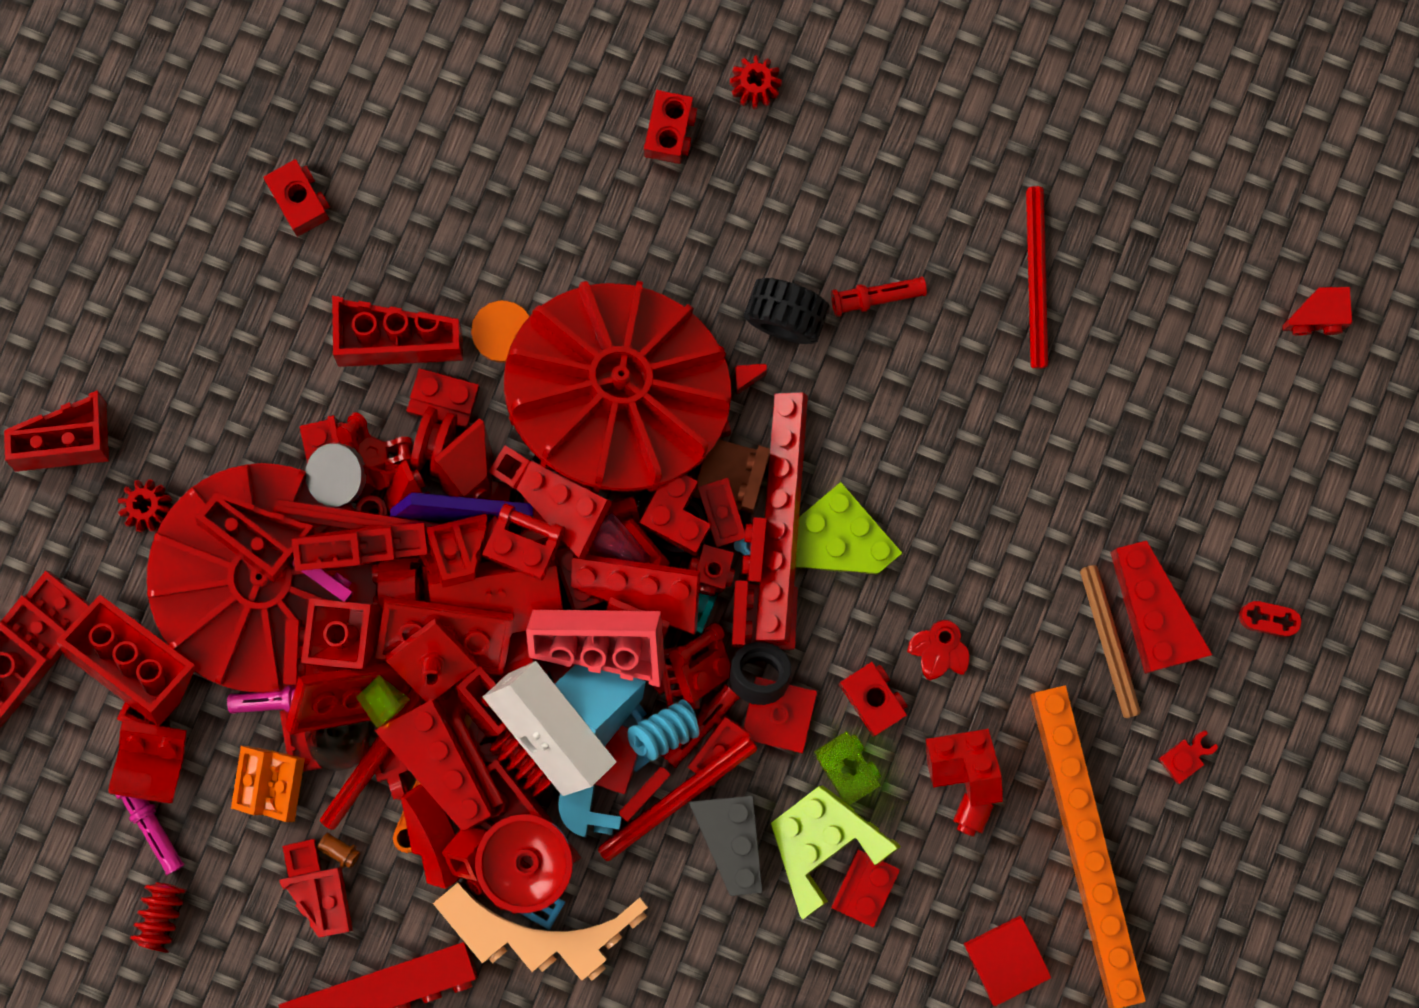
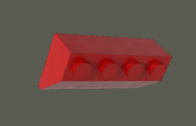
[56,595,196,727]

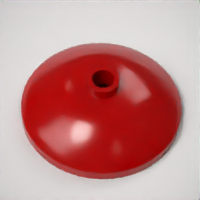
[475,814,573,913]

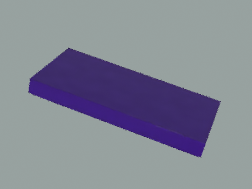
[390,492,533,531]

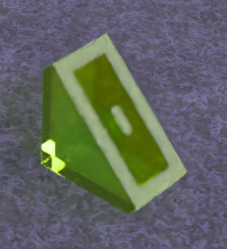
[356,675,410,728]

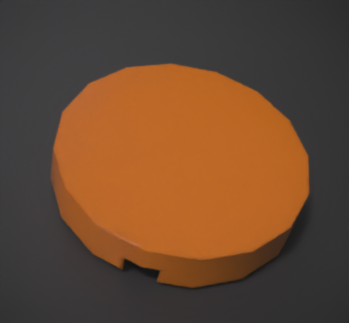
[471,300,529,363]

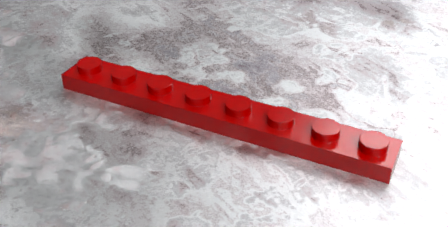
[756,392,808,642]

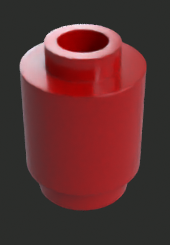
[355,495,390,516]
[953,793,994,837]

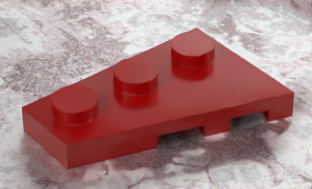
[517,461,612,560]

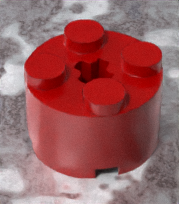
[372,557,425,608]

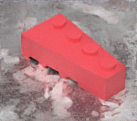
[526,610,665,687]

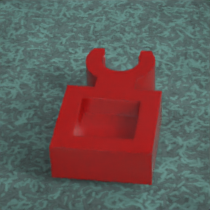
[1158,731,1218,784]

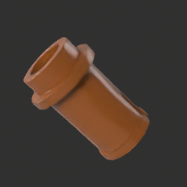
[317,832,360,869]

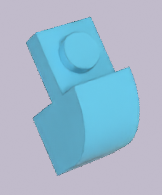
[558,786,622,837]

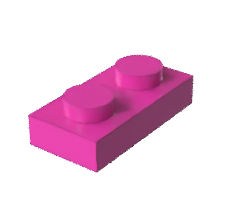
[292,562,354,602]

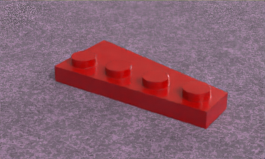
[571,554,701,634]

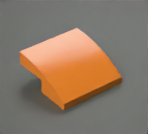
[231,746,305,822]

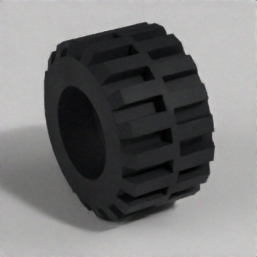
[743,278,830,344]

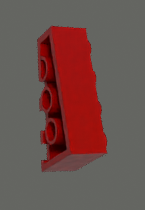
[332,296,463,367]
[1110,540,1212,674]
[374,700,497,831]

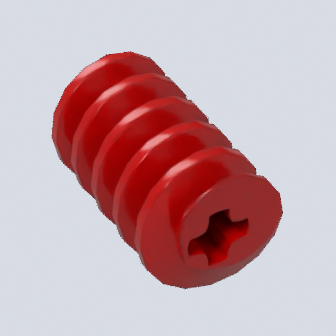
[489,730,551,797]
[130,882,187,953]

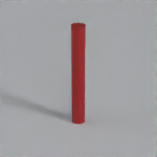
[450,717,504,809]

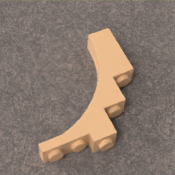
[433,882,648,981]

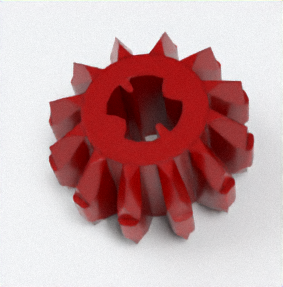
[729,55,782,109]
[118,479,172,533]

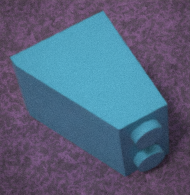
[555,664,646,746]

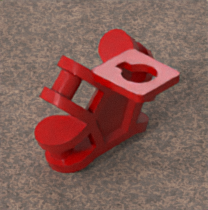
[336,412,413,501]

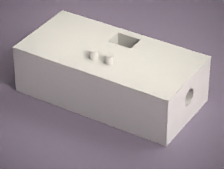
[483,661,617,796]

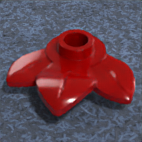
[907,620,970,680]

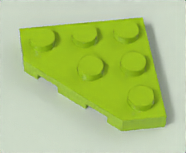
[795,482,902,575]

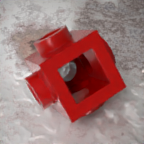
[688,544,735,596]

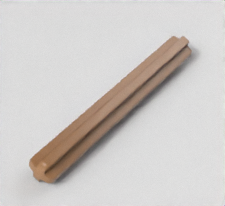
[1080,565,1141,718]

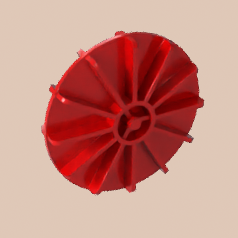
[504,280,731,493]
[147,463,377,693]

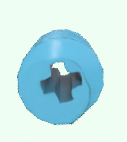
[627,699,699,761]

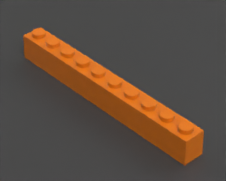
[1030,685,1146,1008]

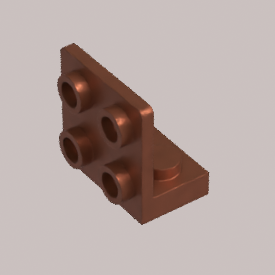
[693,440,771,514]

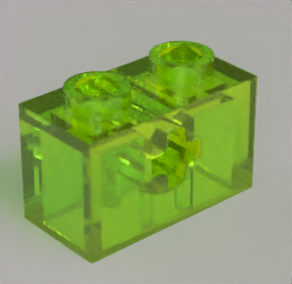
[813,731,882,805]

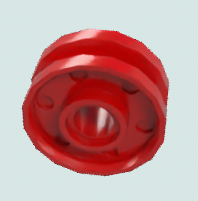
[410,407,458,477]

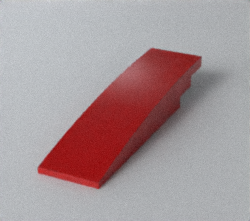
[0,571,90,728]

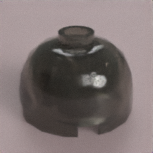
[304,721,370,771]

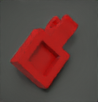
[375,750,410,800]

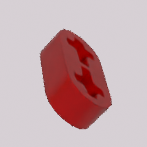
[1239,601,1301,637]

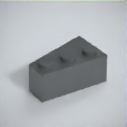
[689,796,762,896]

